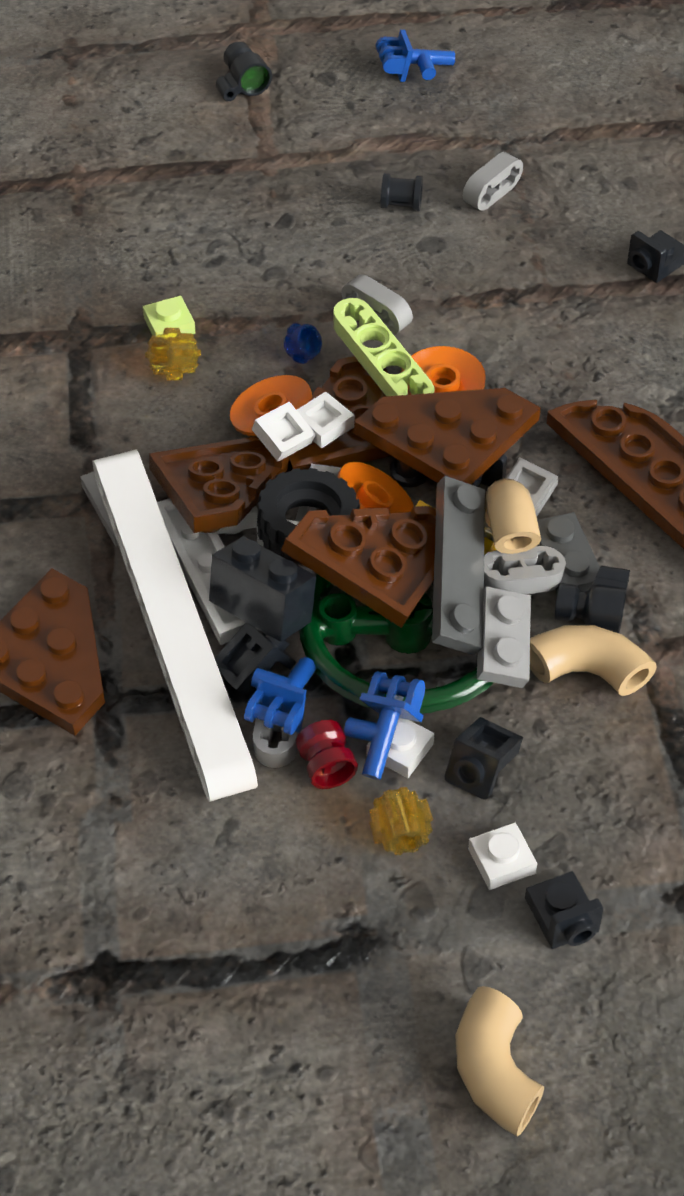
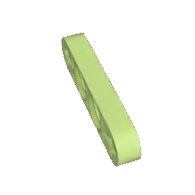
[333,298,435,396]

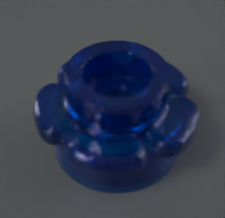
[284,323,322,364]

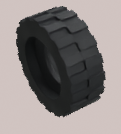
[257,468,360,565]

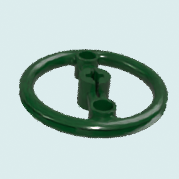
[299,573,493,714]

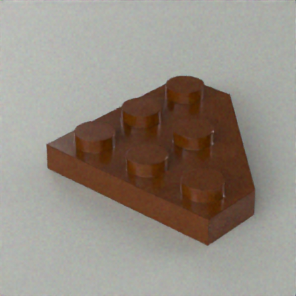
[289,356,391,471]
[354,388,541,485]
[149,436,289,533]
[281,506,436,628]
[0,568,105,736]

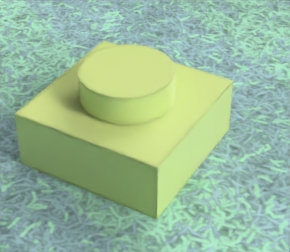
[143,296,196,344]

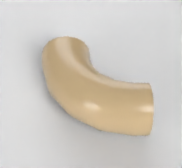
[485,478,541,554]
[530,625,657,696]
[455,986,544,1137]

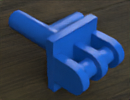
[375,30,455,82]
[244,657,316,735]
[344,671,425,780]

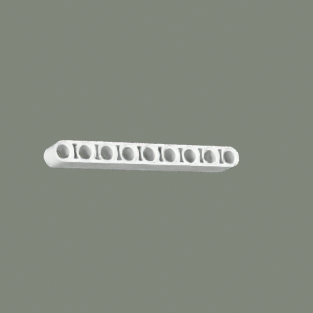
[92,449,258,802]

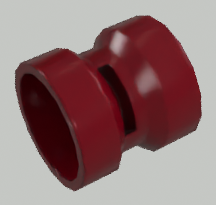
[295,720,358,789]

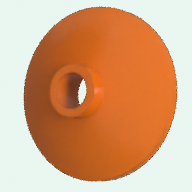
[401,346,486,395]
[230,375,312,436]
[337,462,414,513]

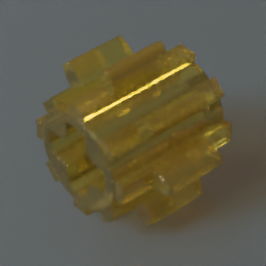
[145,328,201,380]
[369,787,433,855]

